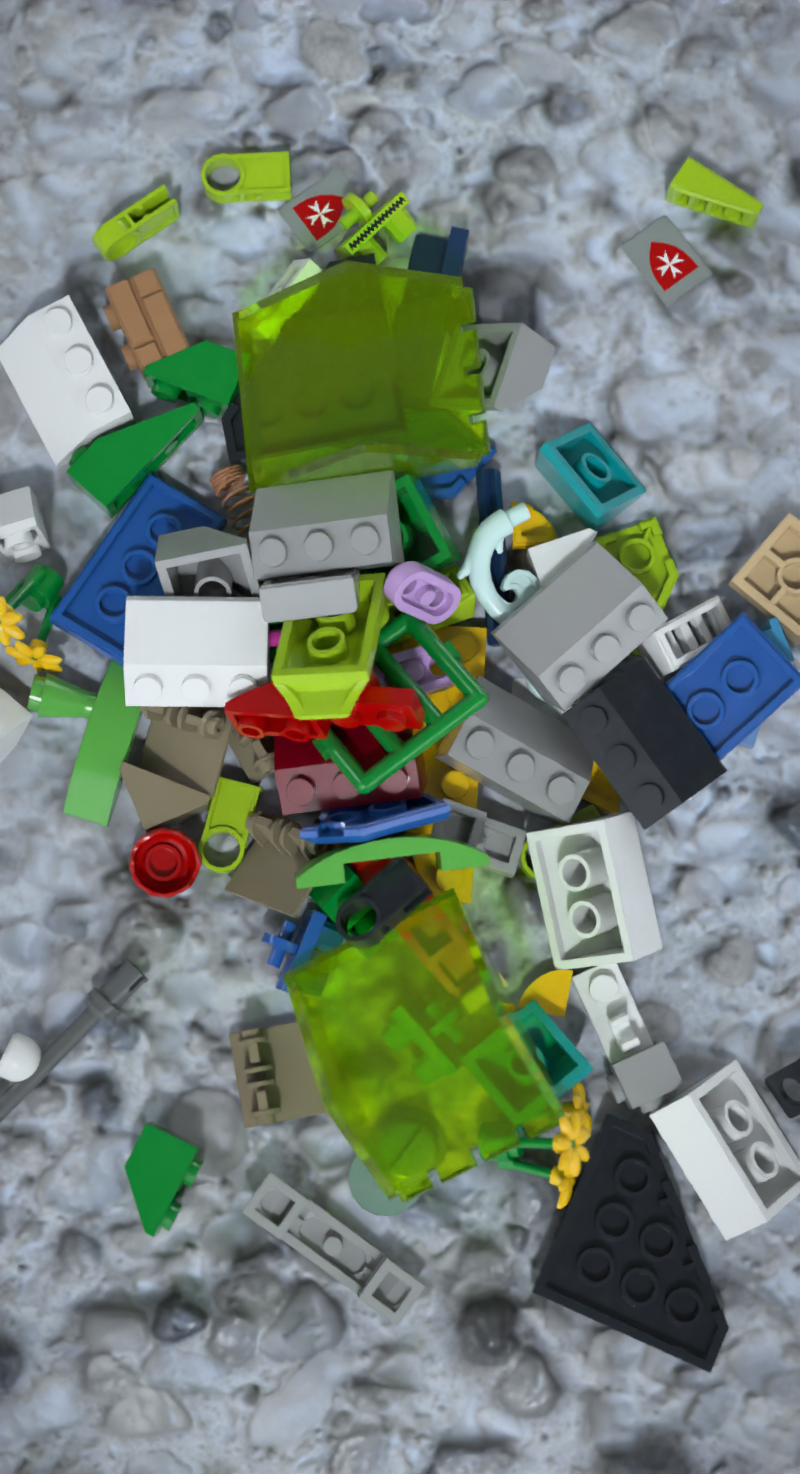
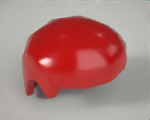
[129,826,201,898]

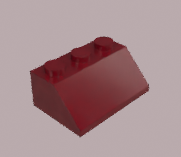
[274,723,428,815]

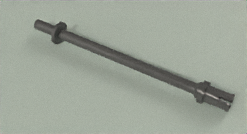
[0,959,149,1123]

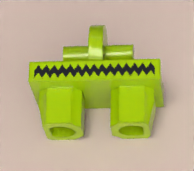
[334,190,418,266]

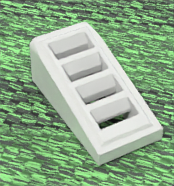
[638,595,732,677]

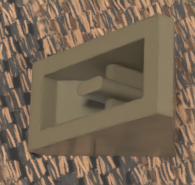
[119,761,212,832]

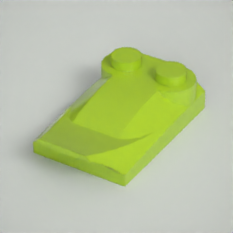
[271,573,389,720]

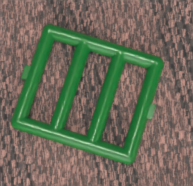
[312,612,489,794]

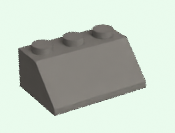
[249,470,404,581]
[491,541,668,712]
[434,675,594,824]

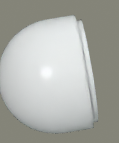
[0,1032,42,1082]

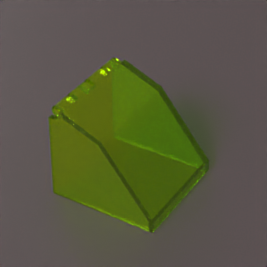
[232,260,491,494]
[283,888,565,1203]

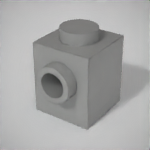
[605,1041,684,1114]

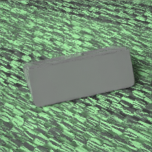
[258,568,360,623]

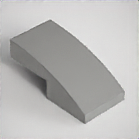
[431,798,528,878]

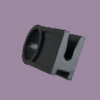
[335,857,433,949]

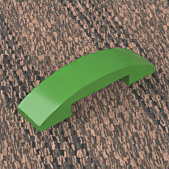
[63,660,143,827]
[294,832,490,889]

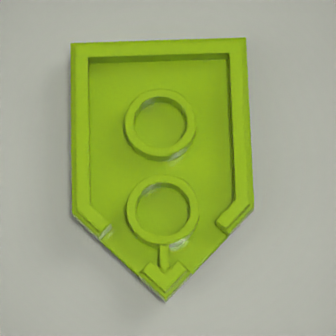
[594,516,679,658]

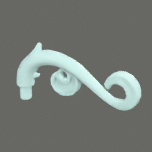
[456,502,544,701]

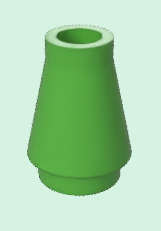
[27,672,98,719]

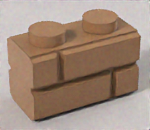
[102,268,190,381]

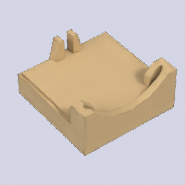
[728,512,800,647]

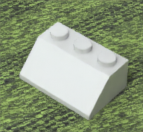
[0,295,136,468]
[123,596,270,707]
[526,811,663,971]
[649,1059,800,1241]

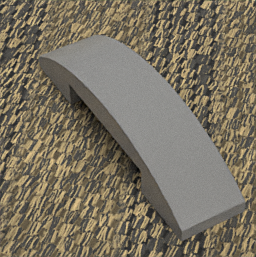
[241,1171,426,1326]

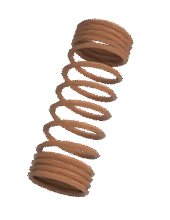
[209,464,255,552]

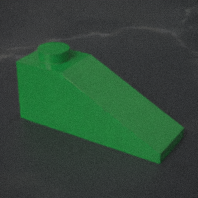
[66,402,204,518]

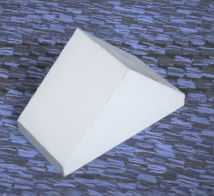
[525,528,597,588]

